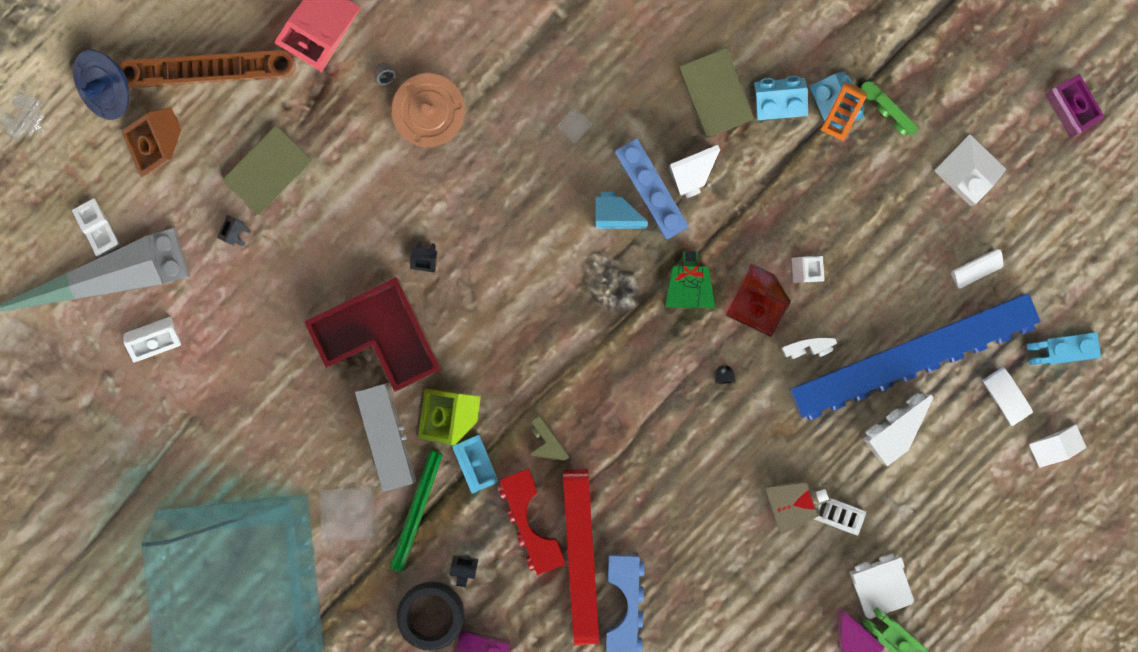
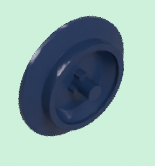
[73,49,129,120]

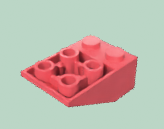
[274,0,361,73]

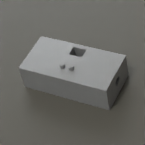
[355,383,417,492]

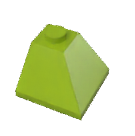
[418,388,481,445]

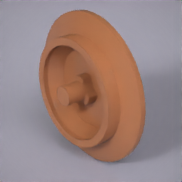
[392,73,465,147]

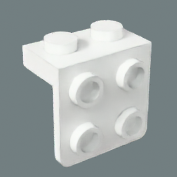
[850,553,914,619]

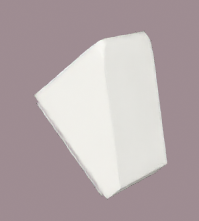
[792,256,825,283]

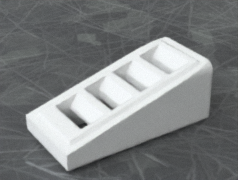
[814,498,866,536]

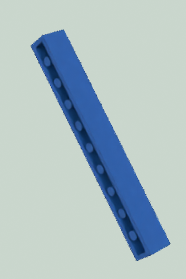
[789,294,1041,421]

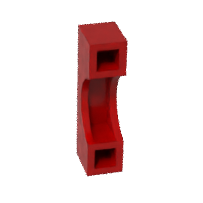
[497,468,566,576]

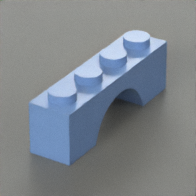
[615,138,689,241]
[606,554,644,652]

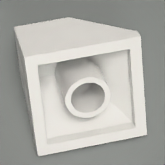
[934,134,1007,206]
[668,145,720,198]

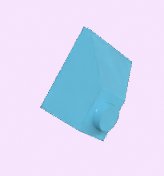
[595,192,648,229]

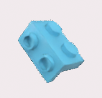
[809,71,864,129]
[754,76,808,120]

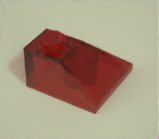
[725,263,791,337]

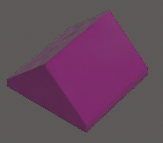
[1045,74,1105,137]

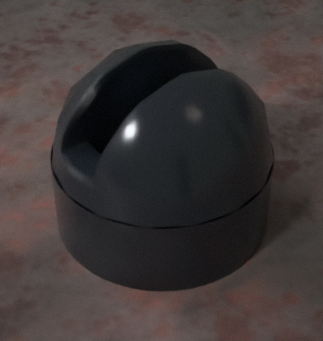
[714,365,735,384]

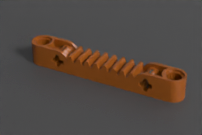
[118,50,296,88]

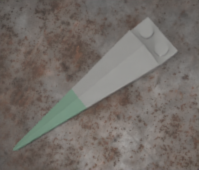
[0,228,191,312]

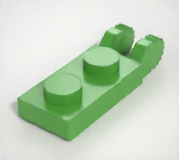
[861,81,918,137]
[862,607,930,652]

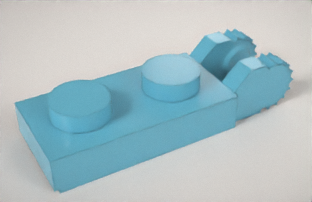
[1027,332,1101,365]

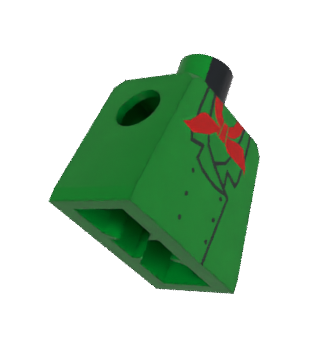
[665,251,715,308]

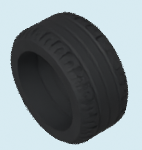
[397,581,465,651]

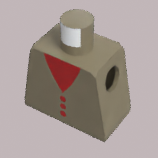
[766,480,831,535]

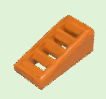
[821,82,868,141]

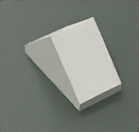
[1029,424,1086,468]

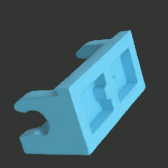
[452,435,499,493]

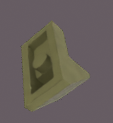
[530,415,570,460]

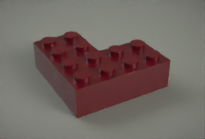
[304,277,443,392]

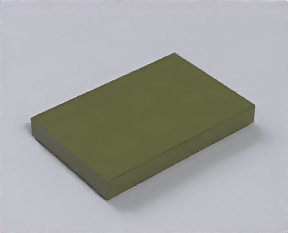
[679,48,754,138]
[223,126,313,216]

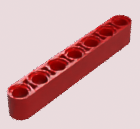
[563,468,599,646]

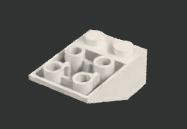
[863,393,933,466]

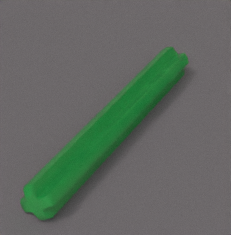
[390,450,443,572]

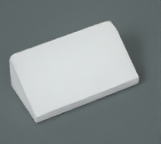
[950,249,1004,289]
[123,317,181,363]

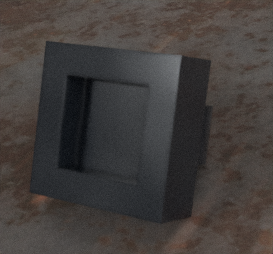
[217,215,251,246]
[410,241,437,273]
[450,555,478,587]

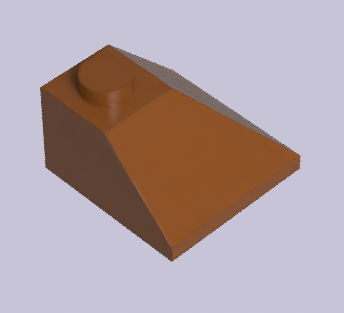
[121,107,181,177]

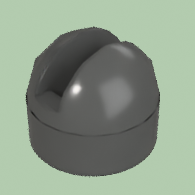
[374,63,396,85]

